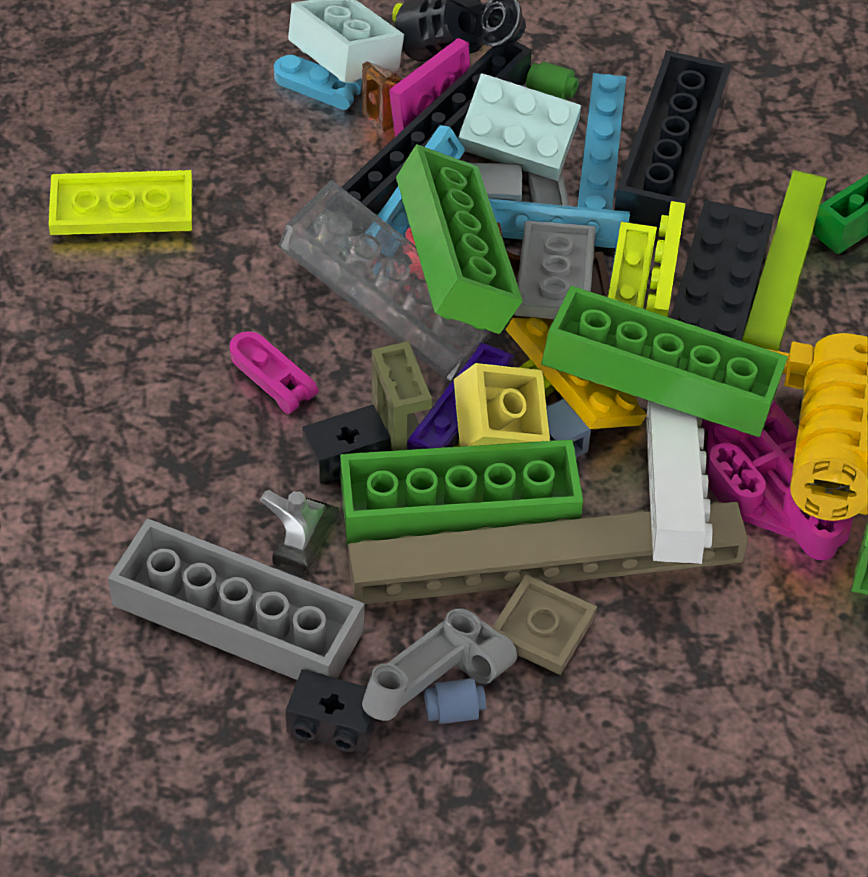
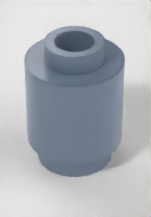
[424,678,486,724]

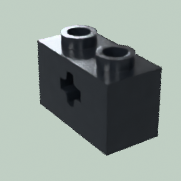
[302,404,391,484]
[285,669,378,753]

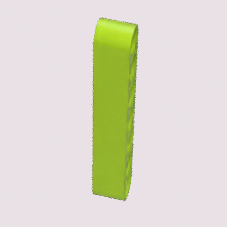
[742,170,828,351]

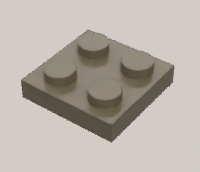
[492,574,598,675]

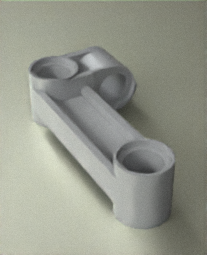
[362,609,517,720]

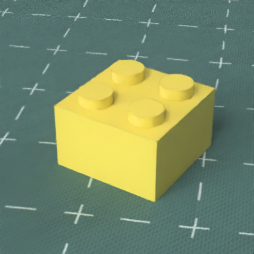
[454,363,550,447]

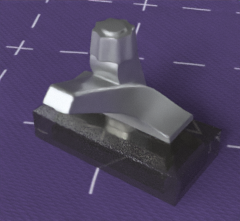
[260,490,339,576]

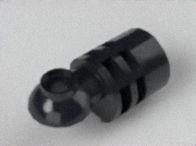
[396,0,526,62]

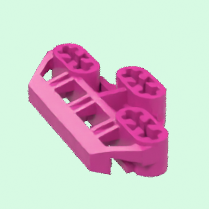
[702,400,853,560]

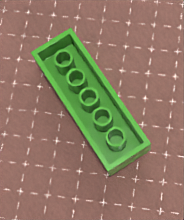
[396,144,523,334]
[541,286,788,437]
[340,439,583,545]

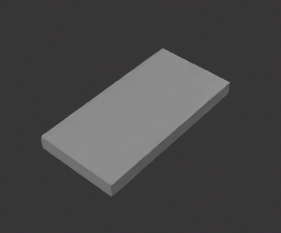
[514,221,596,319]

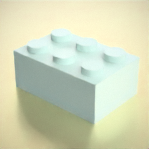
[288,0,404,83]
[459,73,581,181]

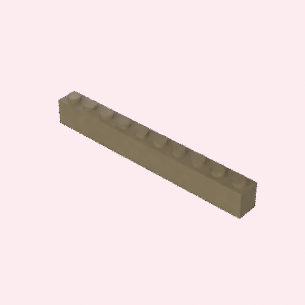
[348,502,748,604]

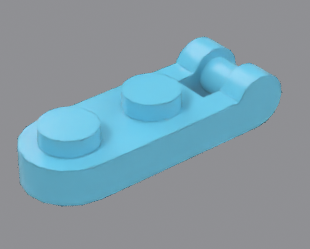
[274,55,366,110]

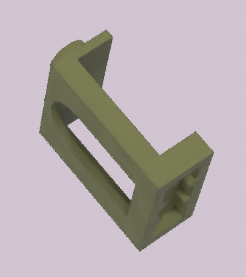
[372,341,432,451]

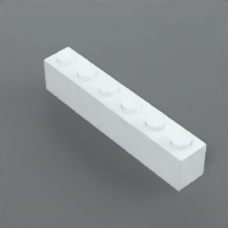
[646,400,712,564]

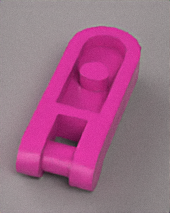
[229,331,319,414]

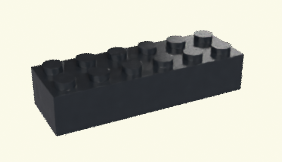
[614,50,732,233]
[670,200,774,341]

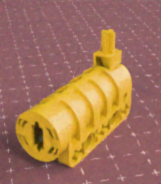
[767,333,868,521]

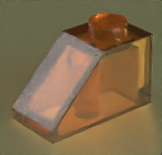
[362,61,403,133]

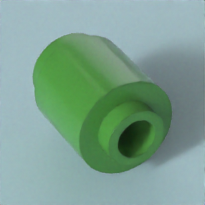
[526,61,578,100]

